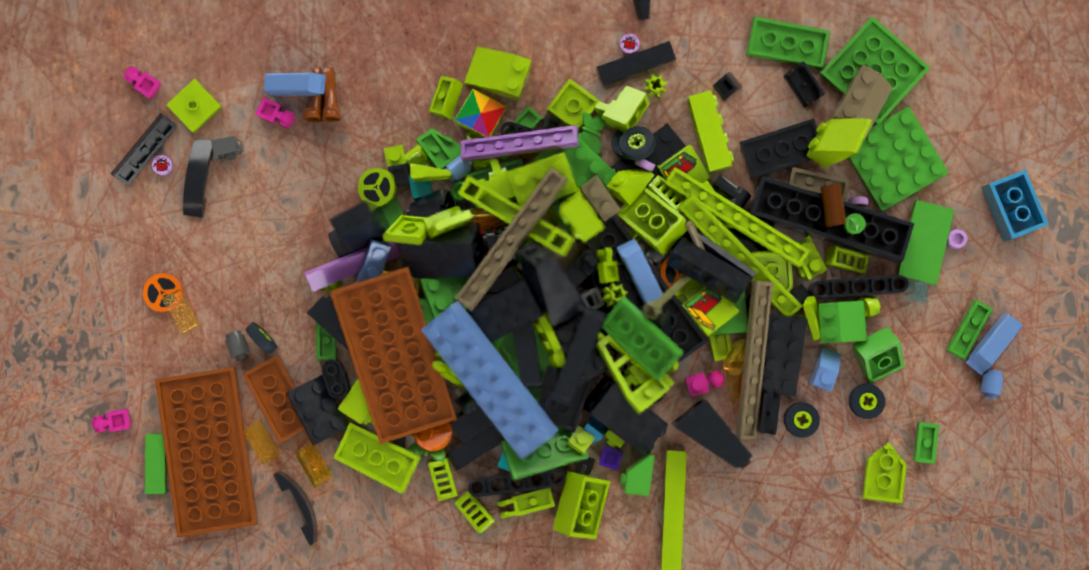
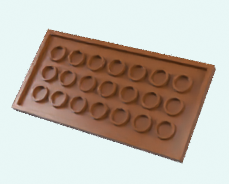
[330,267,457,444]
[155,367,258,538]

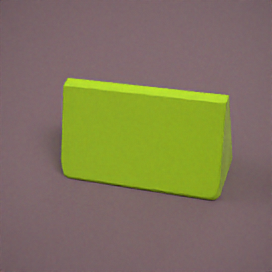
[429,76,463,120]

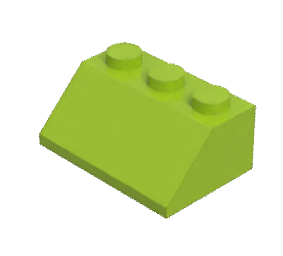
[552,471,611,539]

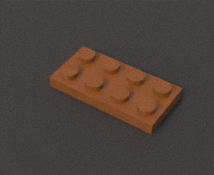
[242,355,304,444]

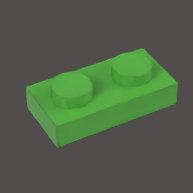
[913,422,939,464]

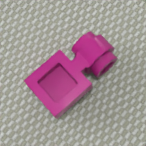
[123,66,162,100]
[255,97,296,129]
[685,370,725,397]
[91,409,132,433]

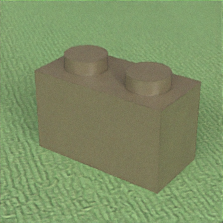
[581,174,621,222]

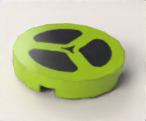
[358,168,397,207]

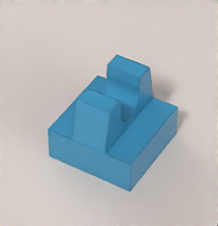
[584,416,608,444]

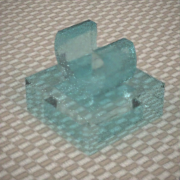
[906,282,928,303]

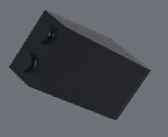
[329,200,391,252]
[398,223,484,278]
[517,242,587,327]
[583,375,669,456]
[671,398,753,469]

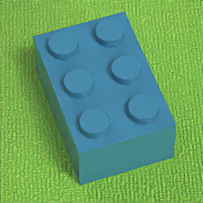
[981,170,1049,241]

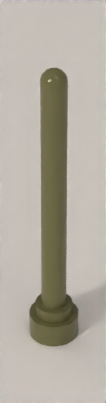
[643,275,691,319]

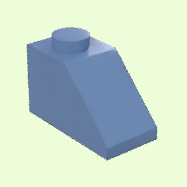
[808,347,841,391]

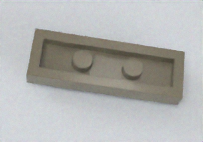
[788,167,850,200]

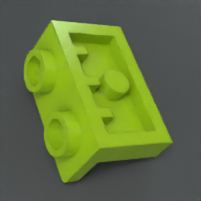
[423,206,472,238]
[796,235,827,281]

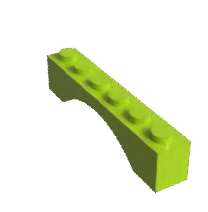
[458,176,575,257]

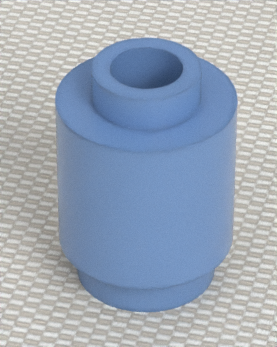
[444,155,473,183]
[980,369,1004,399]

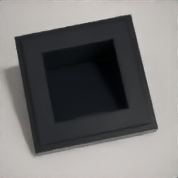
[713,72,742,101]

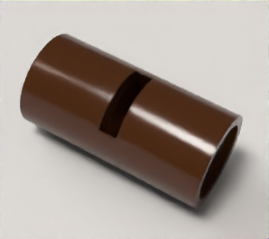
[820,184,846,227]

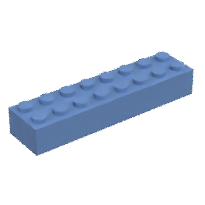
[421,301,558,459]

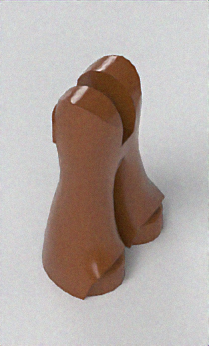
[303,67,341,122]

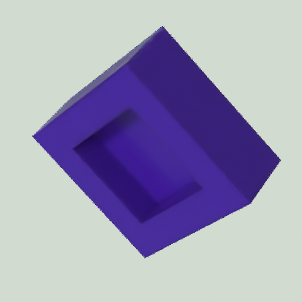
[598,445,623,471]

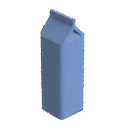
[264,73,326,96]
[617,239,663,306]
[966,314,1023,375]

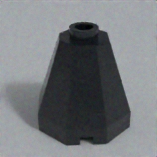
[407,189,455,218]

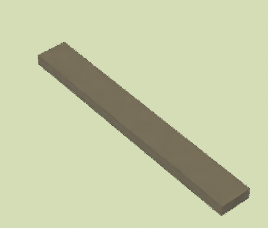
[455,167,569,311]
[736,280,773,440]

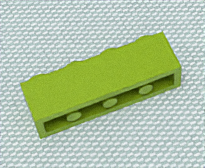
[686,90,734,174]

